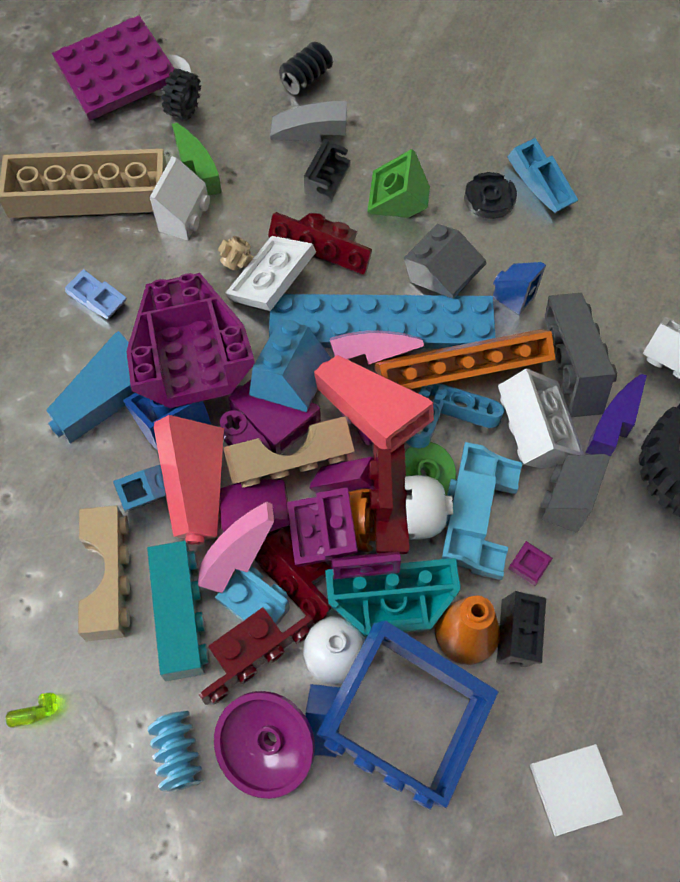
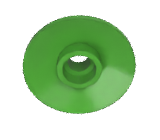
[405,442,456,496]

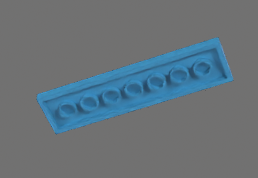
[269,294,496,349]

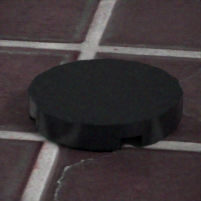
[464,172,517,219]

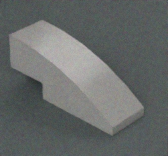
[270,101,347,142]

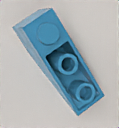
[113,465,166,513]

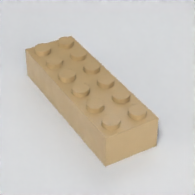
[0,149,167,218]

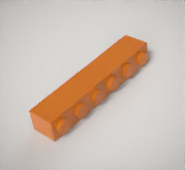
[374,329,555,389]

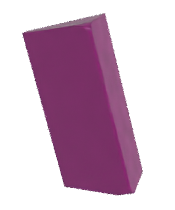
[309,457,374,493]

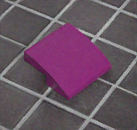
[220,479,290,532]
[287,487,358,567]
[331,552,401,580]

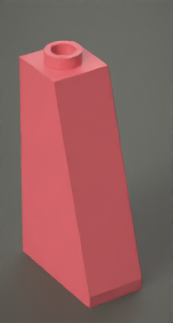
[314,355,434,453]
[154,415,224,545]

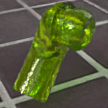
[6,693,58,728]

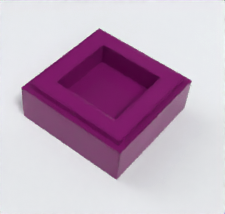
[508,541,553,586]

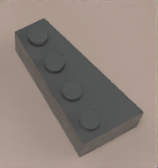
[545,293,617,417]

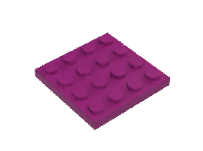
[52,15,174,121]

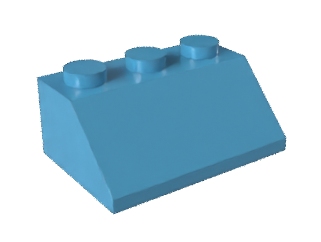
[249,319,331,412]

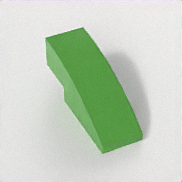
[172,123,222,196]

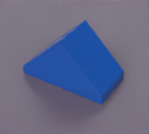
[305,684,341,758]

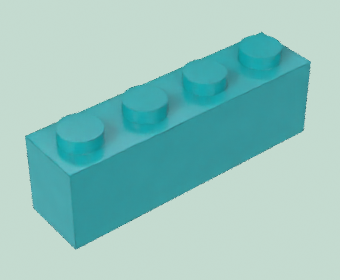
[147,540,209,682]

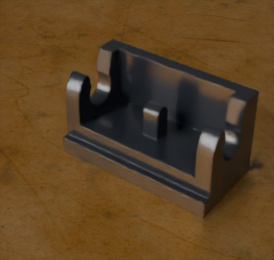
[304,139,351,202]
[496,591,546,667]

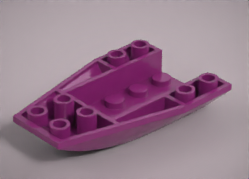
[126,273,255,408]

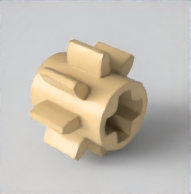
[218,236,253,271]

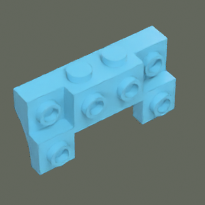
[441,442,523,580]

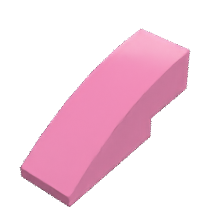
[330,331,424,364]
[198,502,274,593]

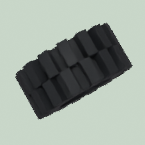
[161,68,201,120]

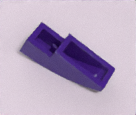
[585,374,647,456]

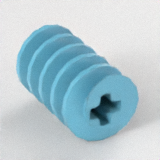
[147,711,204,792]

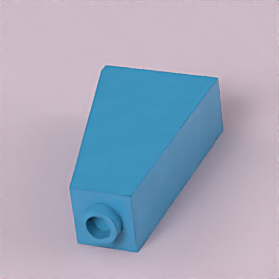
[46,331,135,444]

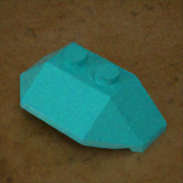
[325,558,461,637]

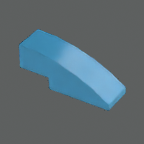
[507,138,578,213]

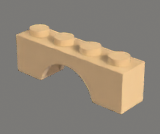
[223,416,355,488]
[78,505,130,641]

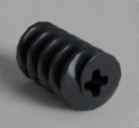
[279,41,333,95]

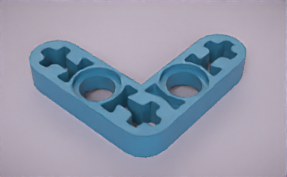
[406,383,504,448]

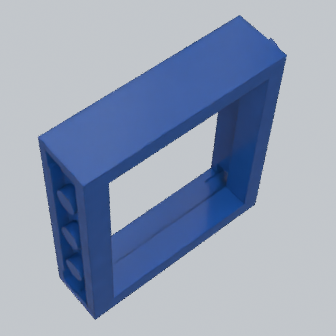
[316,621,499,810]

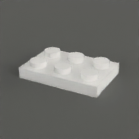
[225,236,316,311]

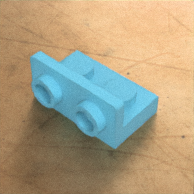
[215,566,290,625]

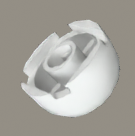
[405,475,453,540]
[303,616,366,685]

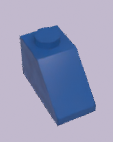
[493,262,546,315]

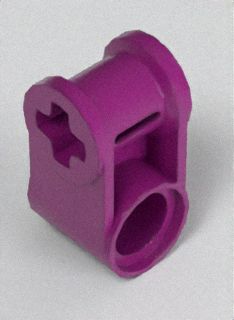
[220,410,272,452]

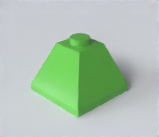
[367,149,430,218]

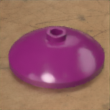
[214,691,315,799]

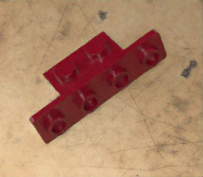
[268,212,372,274]
[369,443,409,554]
[254,525,332,624]
[198,607,314,705]

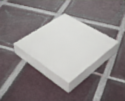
[530,744,623,836]

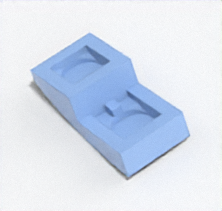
[65,269,126,319]

